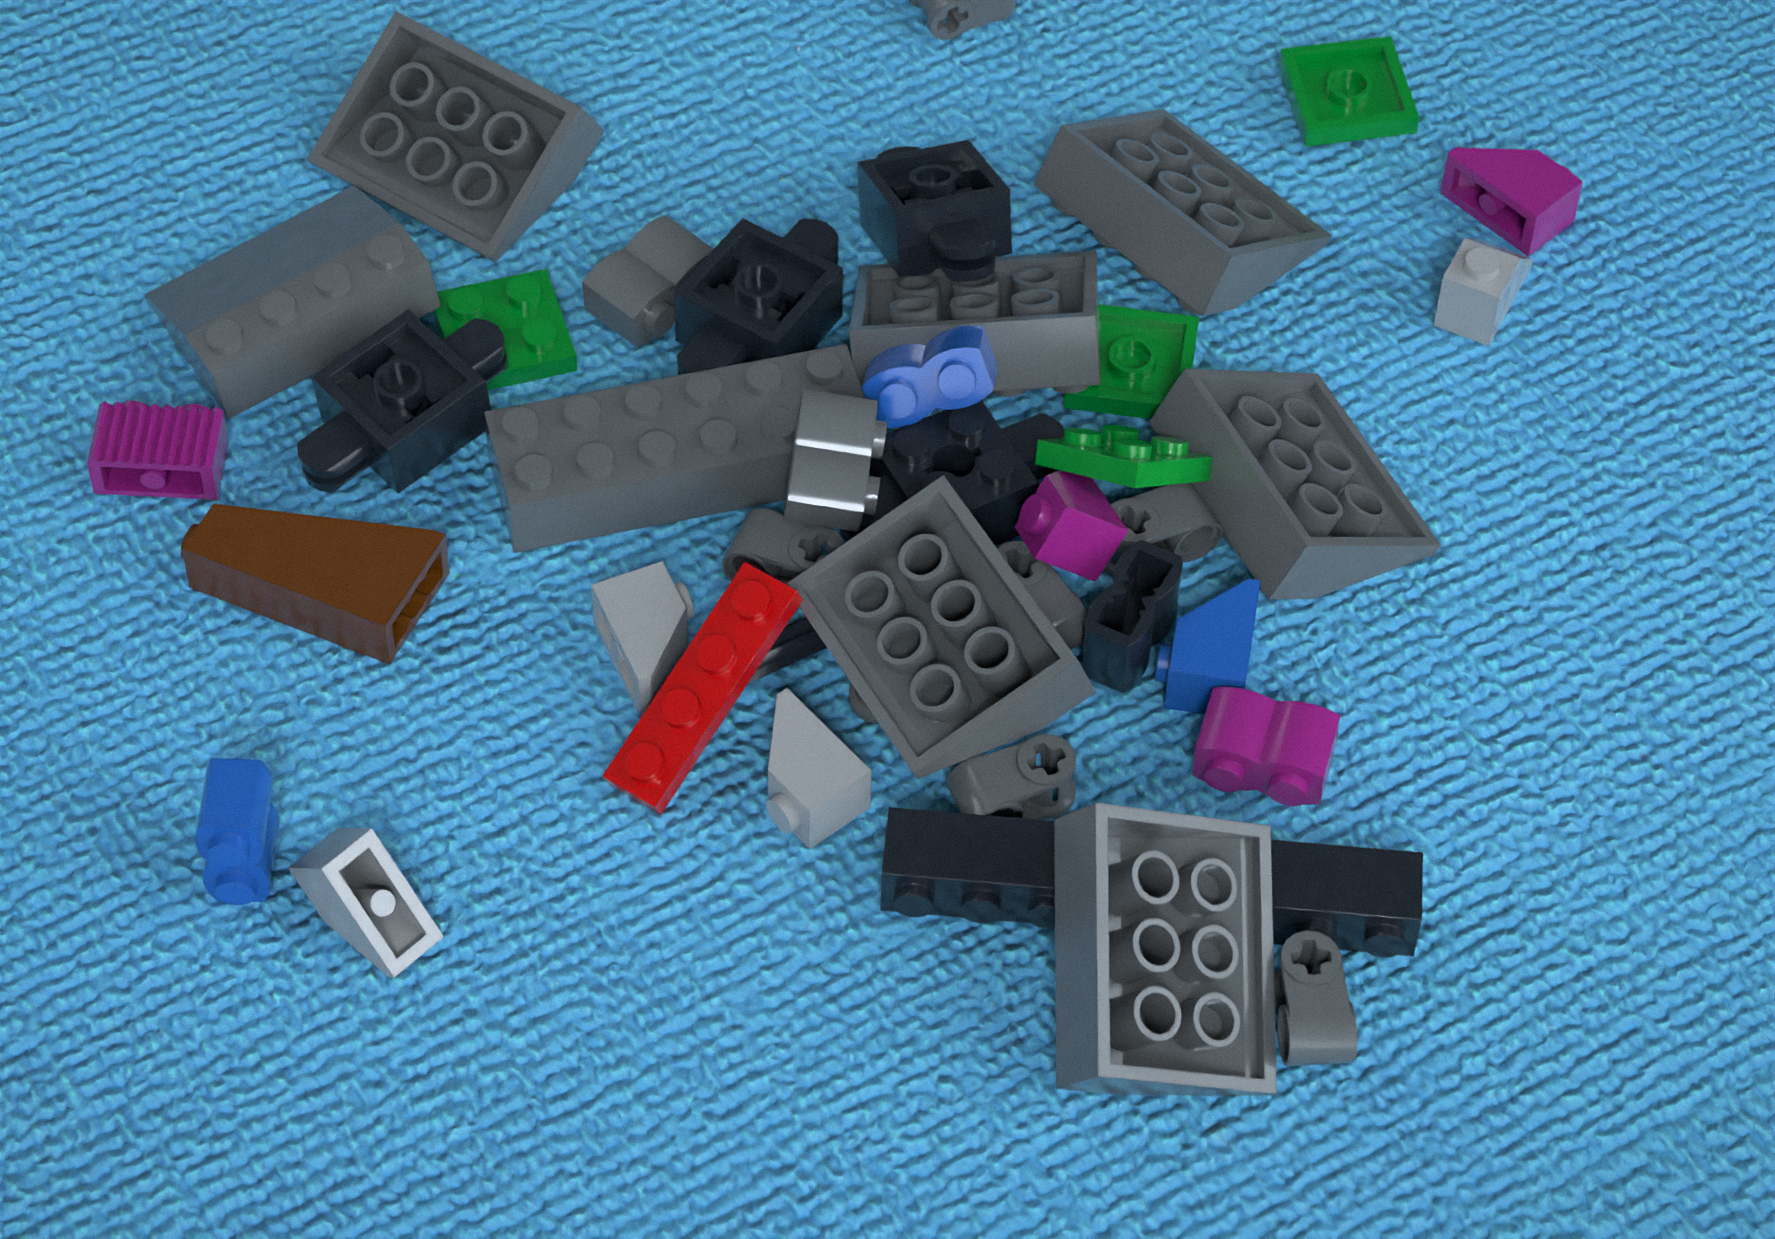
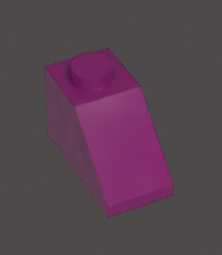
[1440,147,1583,257]
[1014,470,1128,582]

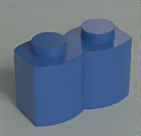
[862,325,998,428]
[195,758,280,905]

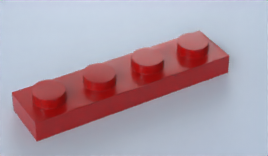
[602,562,802,815]

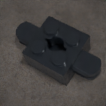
[857,140,1012,282]
[674,218,843,375]
[297,309,509,494]
[839,400,1064,546]

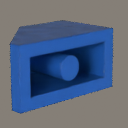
[1155,579,1261,714]

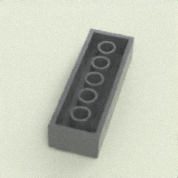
[484,344,865,553]

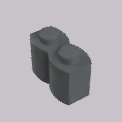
[582,215,713,347]
[783,389,887,532]

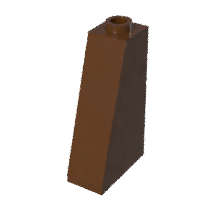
[181,504,450,665]

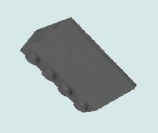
[306,11,604,263]
[1034,109,1332,316]
[145,185,441,419]
[849,251,1101,399]
[1149,369,1441,599]
[786,475,1096,779]
[1054,803,1277,1096]

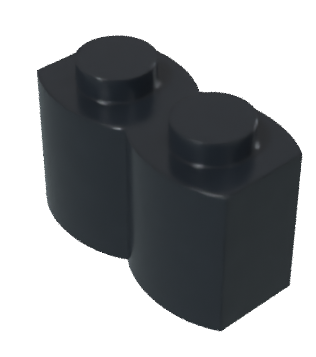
[1081,540,1183,693]

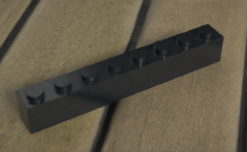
[880,807,1423,958]

